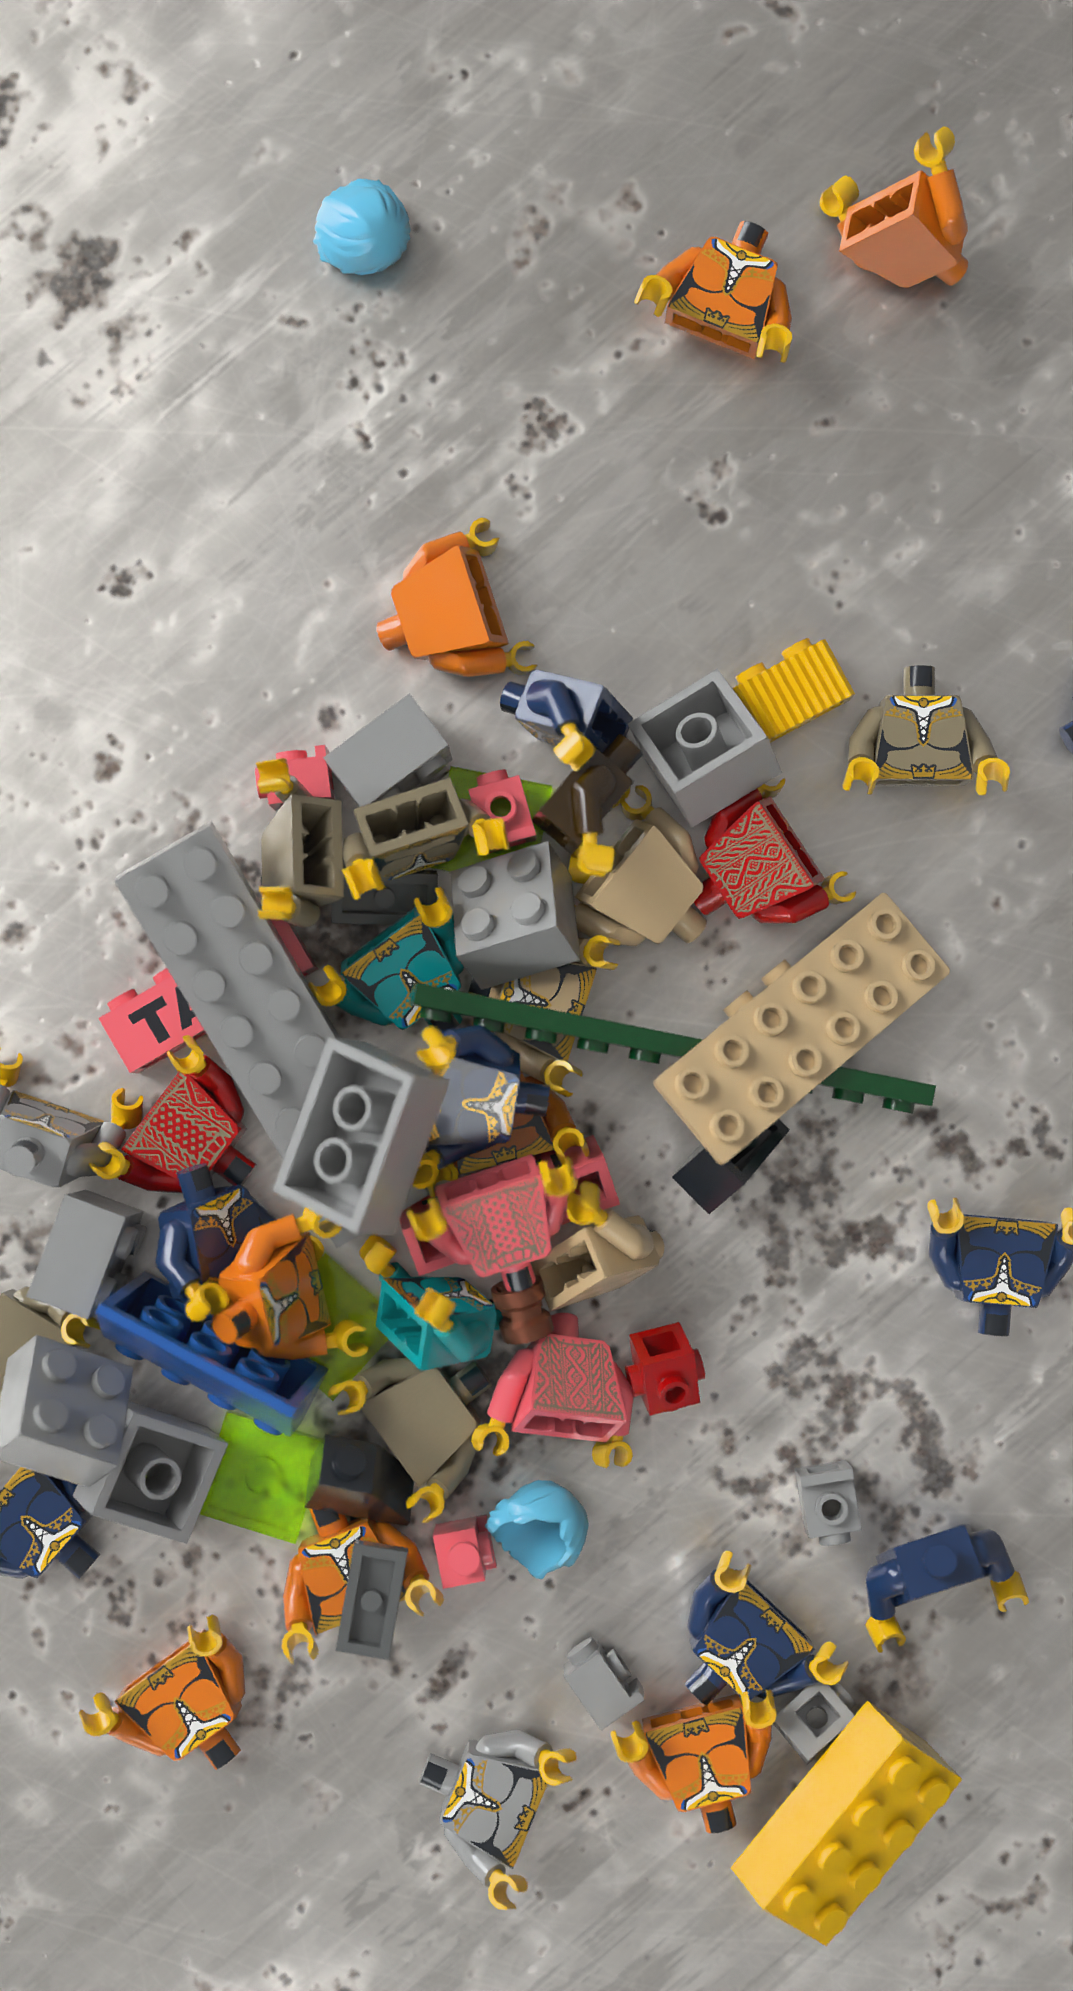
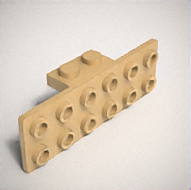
[653,893,950,1165]

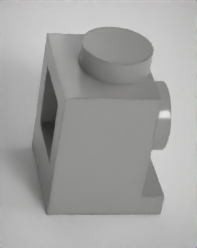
[794,1460,862,1546]
[564,1637,645,1731]
[773,1682,856,1765]

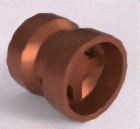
[490,1275,554,1345]

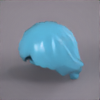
[313,179,411,275]
[484,1480,589,1580]

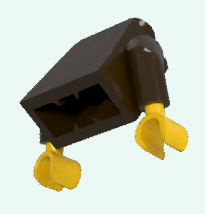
[532,734,643,884]

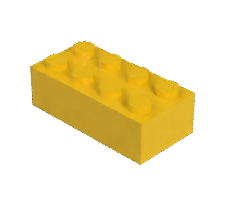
[730,1701,963,1946]

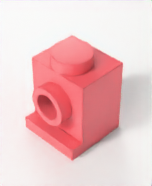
[255,745,335,811]
[468,769,536,853]
[433,1514,497,1589]

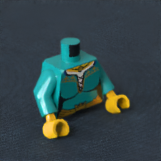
[308,887,465,1031]
[359,1234,504,1371]

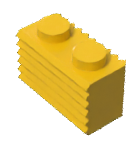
[732,638,855,743]

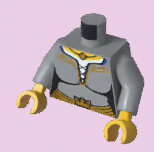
[0,1047,143,1188]
[419,1729,577,1910]

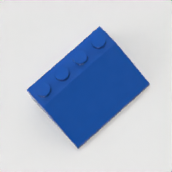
[95,1271,329,1437]

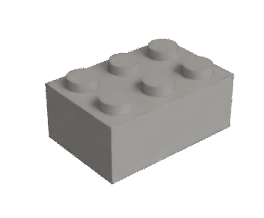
[273,1036,450,1235]

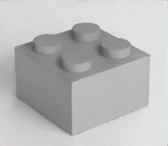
[628,669,782,828]
[323,693,452,807]
[451,841,580,990]
[26,1190,146,1319]
[0,1335,133,1487]
[73,1401,228,1544]

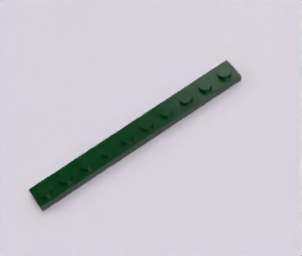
[408,983,936,1114]

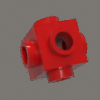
[625,1322,705,1416]

